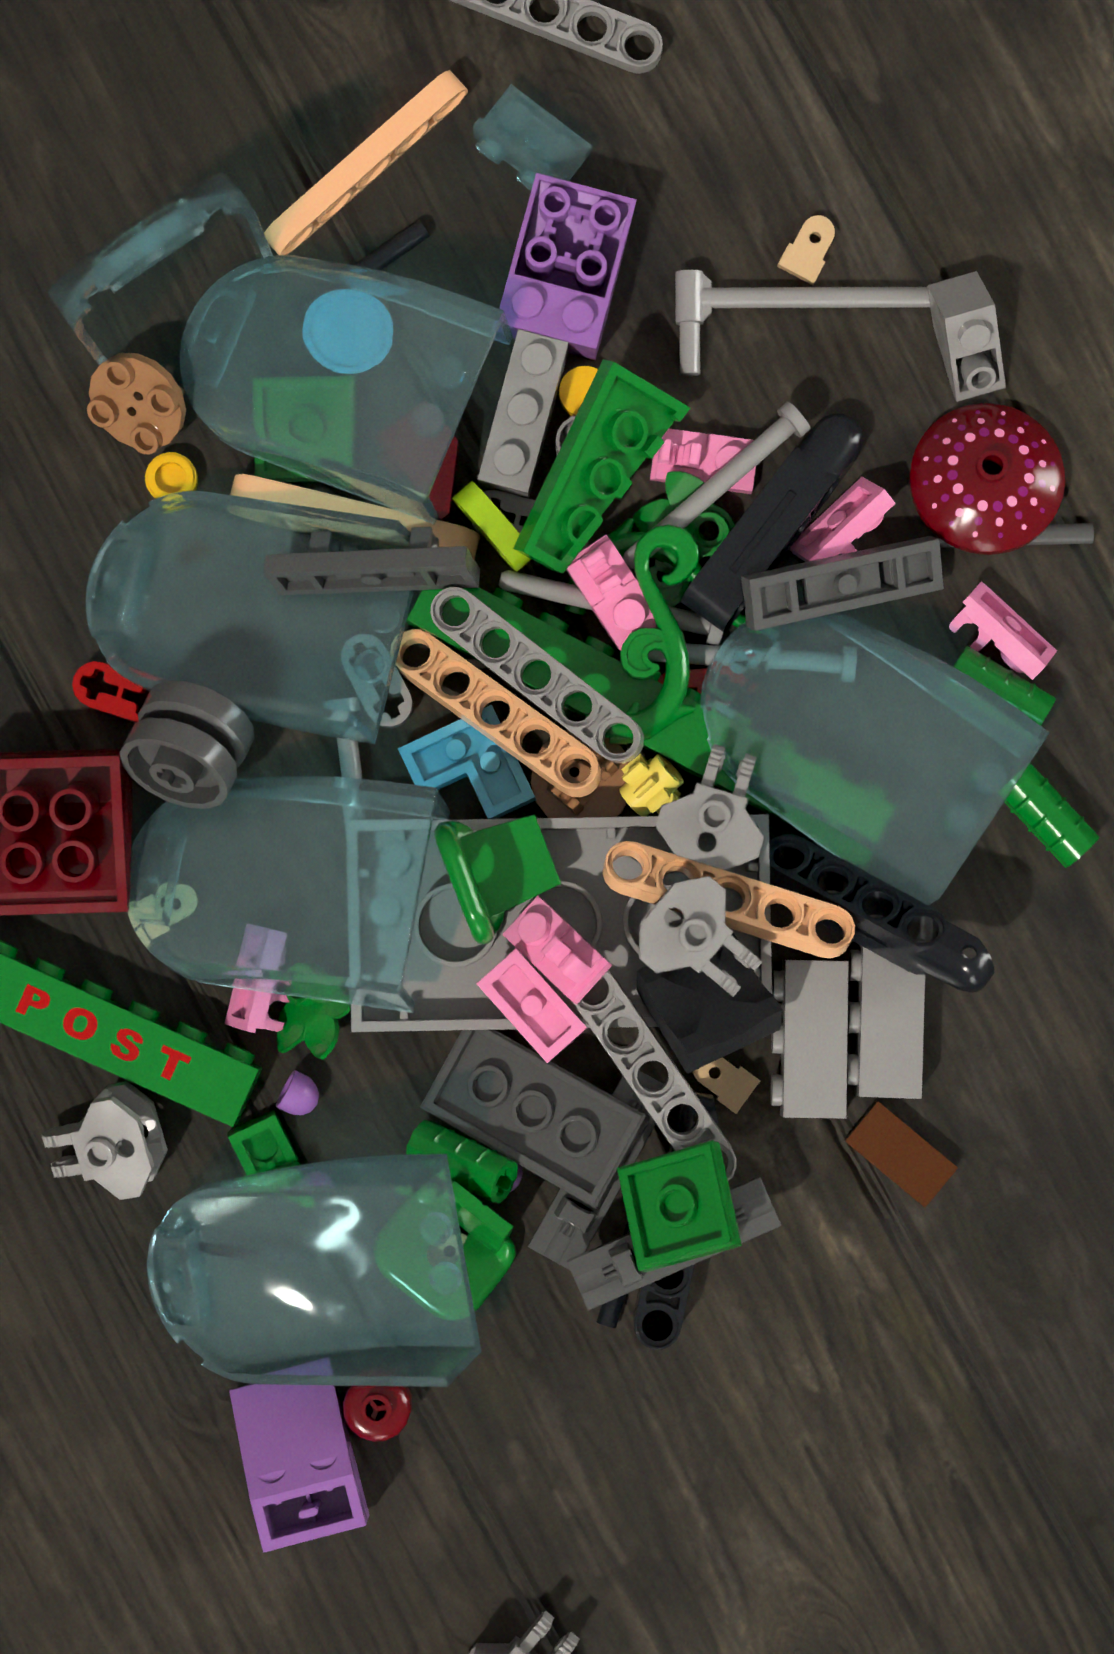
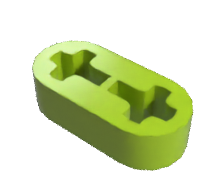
[452,481,531,572]

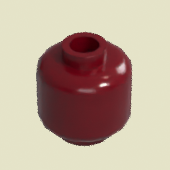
[343,1369,412,1442]

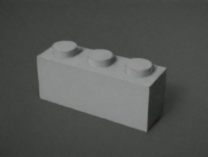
[477,329,569,498]
[847,941,926,1099]
[770,960,849,1119]

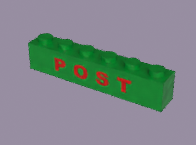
[0,940,263,1127]

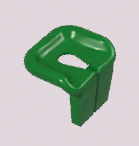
[434,814,561,944]
[376,1181,516,1319]

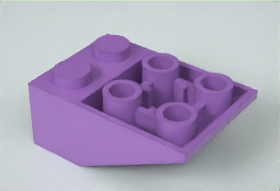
[495,173,637,360]
[229,1363,370,1553]

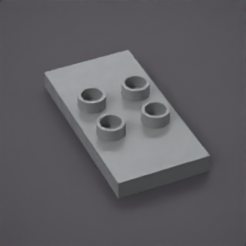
[348,814,772,1032]

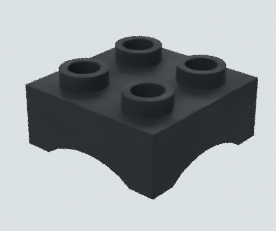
[636,929,782,1074]

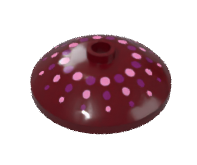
[909,403,1065,555]

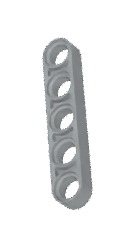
[449,0,663,74]
[430,587,644,764]
[573,970,736,1181]

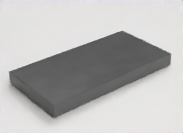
[420,1030,650,1209]

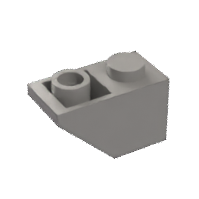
[927,271,1006,402]

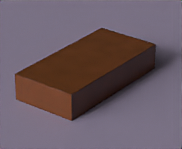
[844,1101,958,1208]

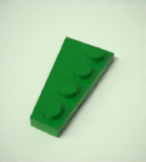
[513,360,691,573]

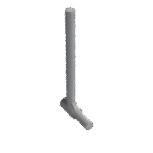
[675,270,930,376]

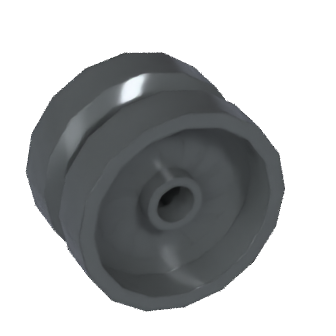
[120,680,255,809]

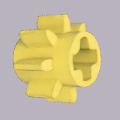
[619,753,684,816]

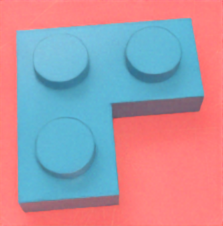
[398,705,536,819]

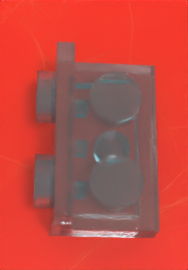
[473,84,592,191]

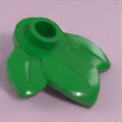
[633,471,735,574]
[277,962,351,1060]

